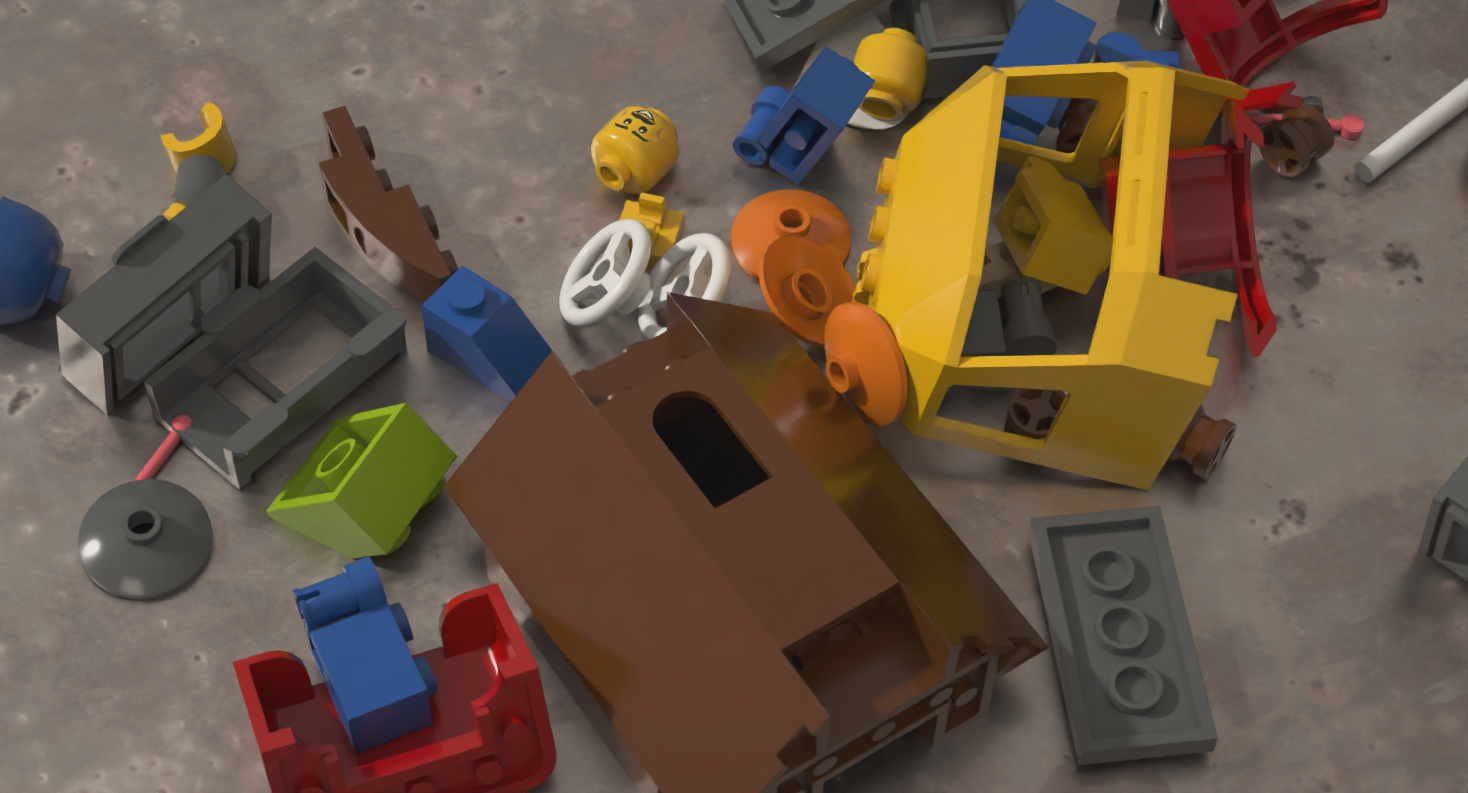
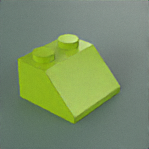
[266,403,458,559]

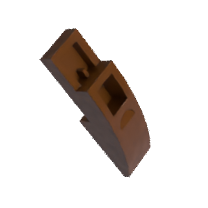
[319,106,458,305]

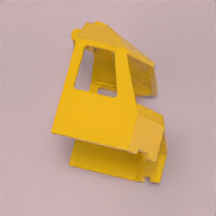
[852,61,1250,490]

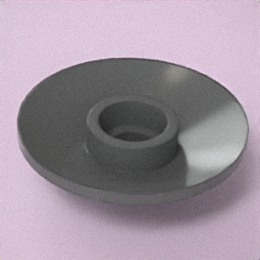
[78,479,212,600]

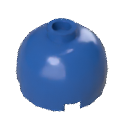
[0,196,72,325]

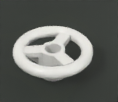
[559,219,651,327]
[638,233,731,340]

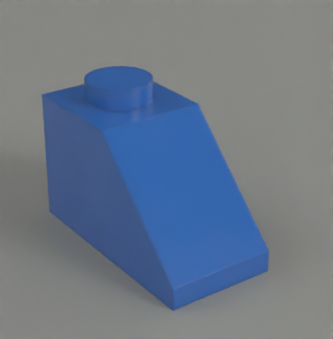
[422,265,563,403]

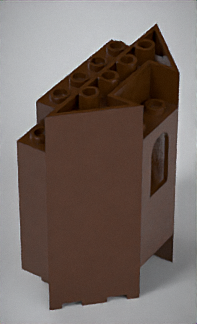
[444,292,1050,793]

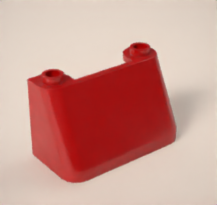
[233,583,557,793]

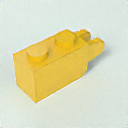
[993,156,1113,295]

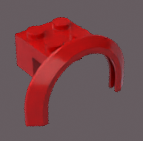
[1167,0,1388,116]
[1099,99,1277,357]

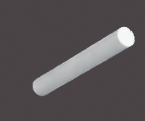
[1354,78,1468,183]

